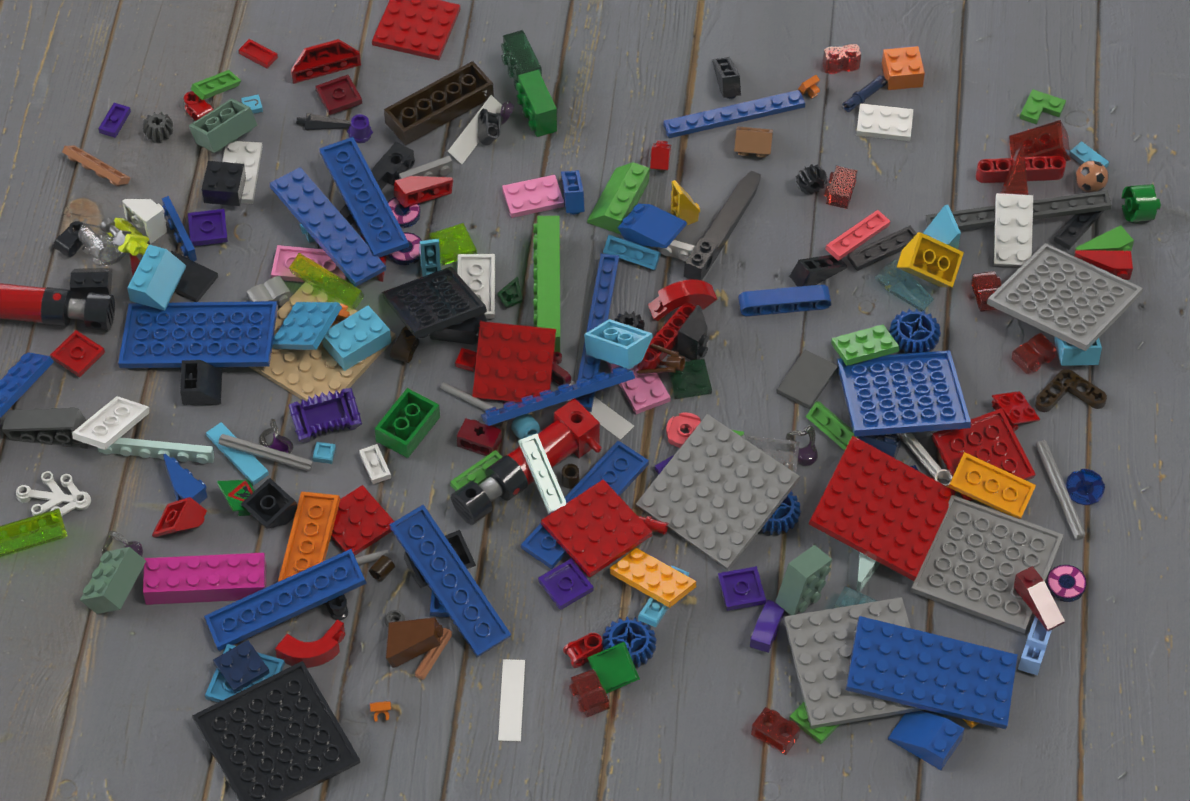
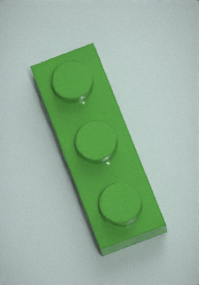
[191,70,241,100]
[806,402,859,450]
[450,450,502,491]

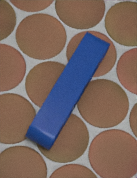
[738,285,832,316]

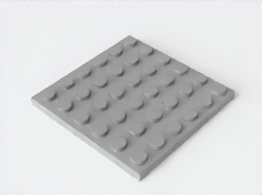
[987,243,1143,351]
[636,414,800,570]
[911,495,1064,634]
[784,597,924,729]

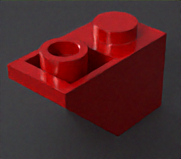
[650,141,672,170]

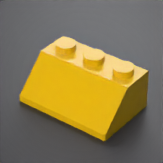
[897,232,964,287]

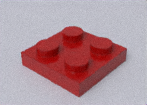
[50,330,105,378]

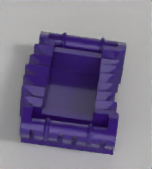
[288,388,362,443]

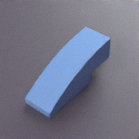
[1018,616,1052,676]

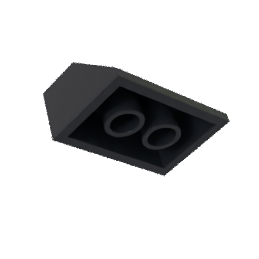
[404,530,476,588]

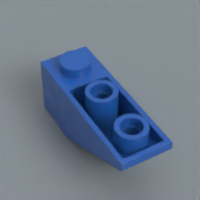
[163,454,207,504]

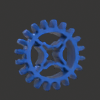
[889,308,941,354]
[762,490,801,535]
[602,616,656,668]

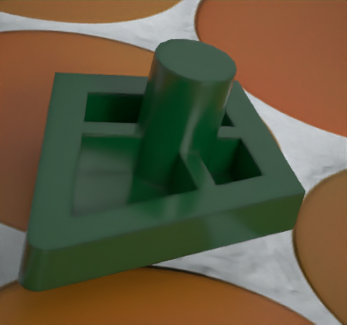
[497,277,523,309]

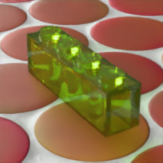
[289,253,364,310]
[0,509,67,557]

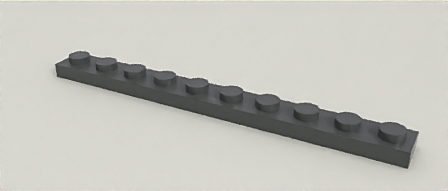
[926,190,1112,230]

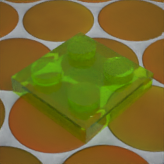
[429,223,477,266]

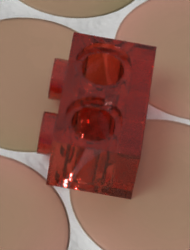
[751,707,800,755]

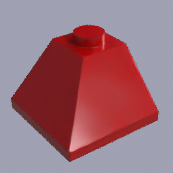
[152,497,207,538]

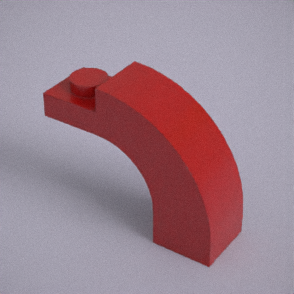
[648,279,718,321]
[275,620,345,668]

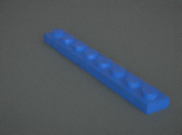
[663,90,805,138]

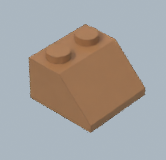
[734,126,773,157]

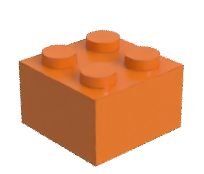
[882,46,925,90]

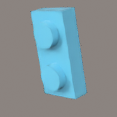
[1069,141,1109,168]

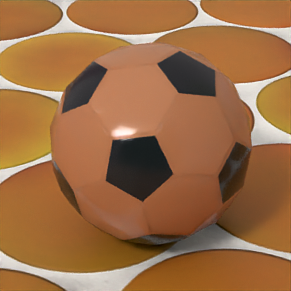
[1076,161,1109,193]

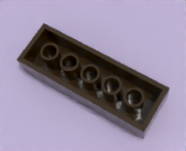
[384,61,494,146]

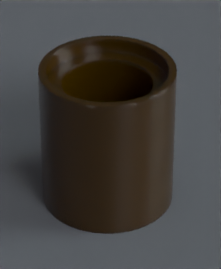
[562,464,579,489]
[369,555,395,582]

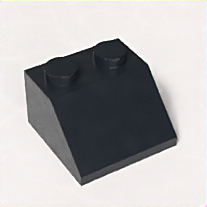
[70,268,112,300]
[677,305,709,363]
[241,477,297,529]

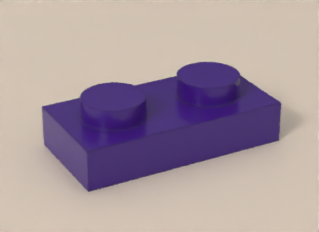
[98,103,131,138]

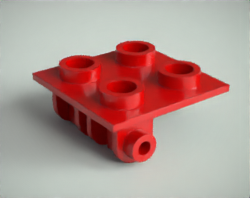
[992,391,1040,431]

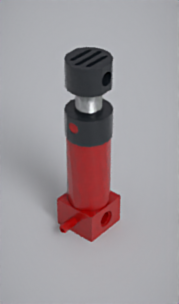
[0,283,115,330]
[451,398,602,525]

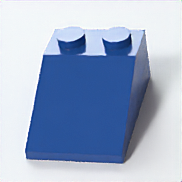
[618,203,687,248]
[888,711,965,770]

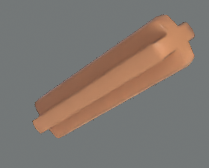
[415,628,452,680]

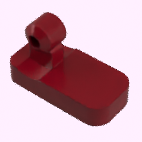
[552,352,571,385]

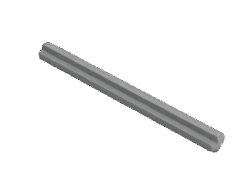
[1036,440,1085,540]

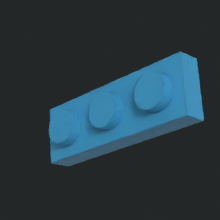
[603,235,661,270]

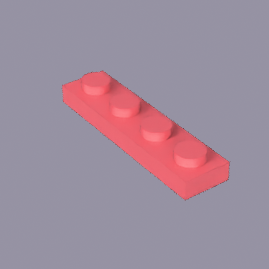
[825,210,891,261]

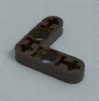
[1035,369,1107,412]

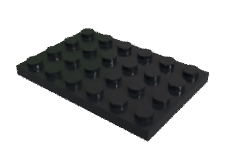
[382,266,487,339]

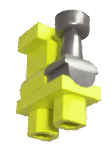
[100,217,149,256]

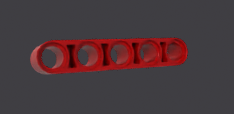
[976,156,1066,183]
[637,303,696,370]

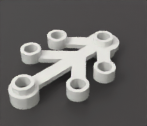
[16,471,91,520]

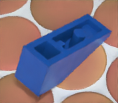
[561,170,585,214]

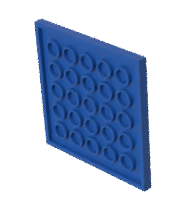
[837,350,971,437]

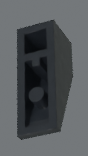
[712,57,741,99]
[789,255,847,287]

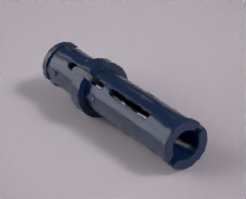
[842,75,887,112]

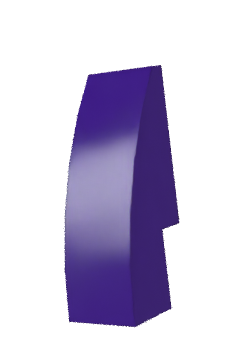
[750,600,785,653]

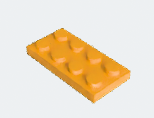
[948,452,1036,519]
[610,548,696,608]

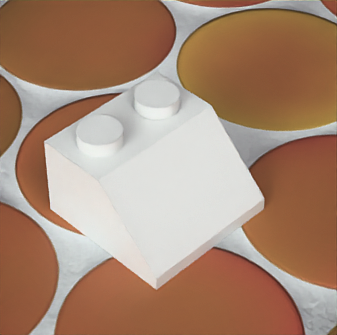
[122,199,167,244]

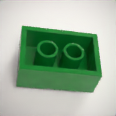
[516,70,557,137]
[375,388,440,458]

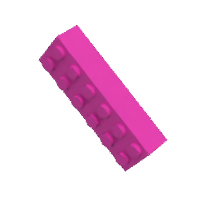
[143,553,267,605]

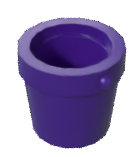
[347,114,373,143]

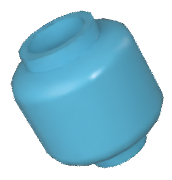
[511,413,540,440]

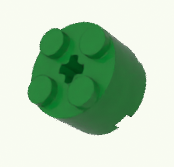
[1122,184,1161,222]

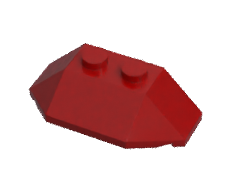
[291,39,361,84]

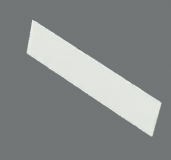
[448,95,505,164]
[568,380,634,440]
[498,659,525,741]

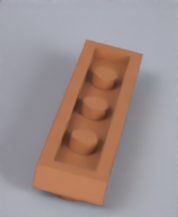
[62,145,130,186]

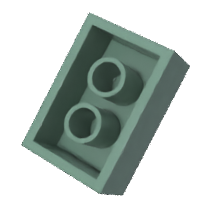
[189,98,257,153]
[775,545,832,615]
[80,547,146,614]

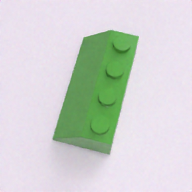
[587,162,650,234]

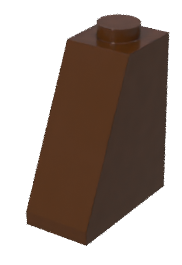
[386,617,443,668]

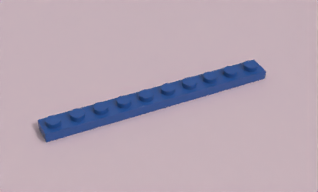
[575,253,619,412]

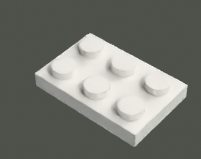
[856,104,913,141]

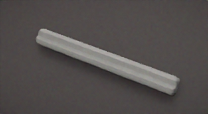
[219,434,312,471]

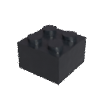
[201,161,246,206]

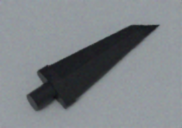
[297,113,351,130]

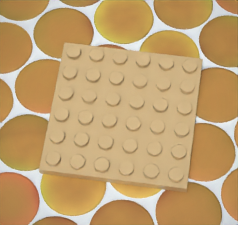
[249,281,396,402]

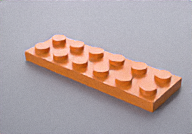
[278,491,340,582]

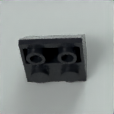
[180,360,222,405]

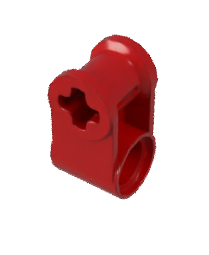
[184,91,214,121]
[563,633,603,668]

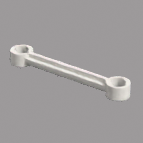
[897,432,953,487]

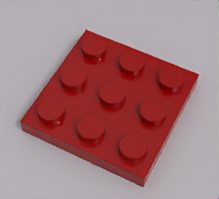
[331,485,395,556]

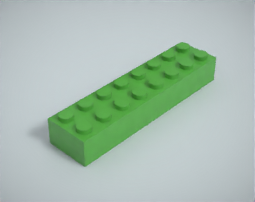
[534,216,561,353]

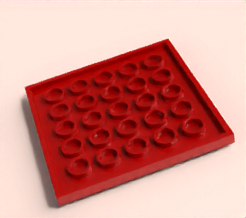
[808,436,956,581]

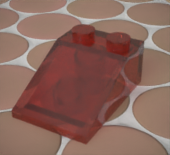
[1009,120,1071,161]

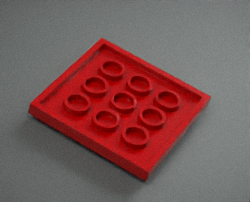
[372,0,461,60]
[472,321,557,402]
[931,408,1036,501]
[541,479,652,578]

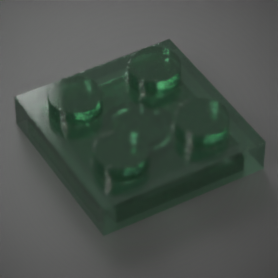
[668,359,712,399]

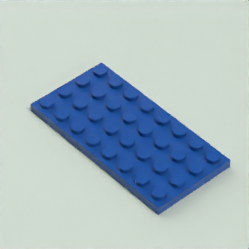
[118,301,278,368]
[846,616,1018,729]

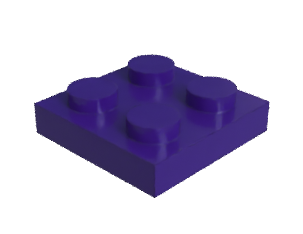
[188,209,228,246]
[538,559,594,610]
[718,566,766,611]

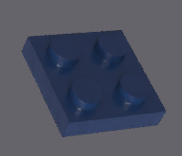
[213,640,270,693]

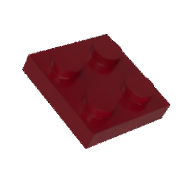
[315,74,362,115]

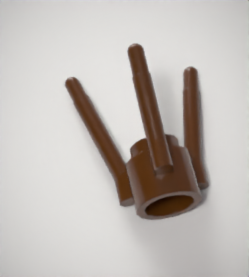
[637,344,685,374]

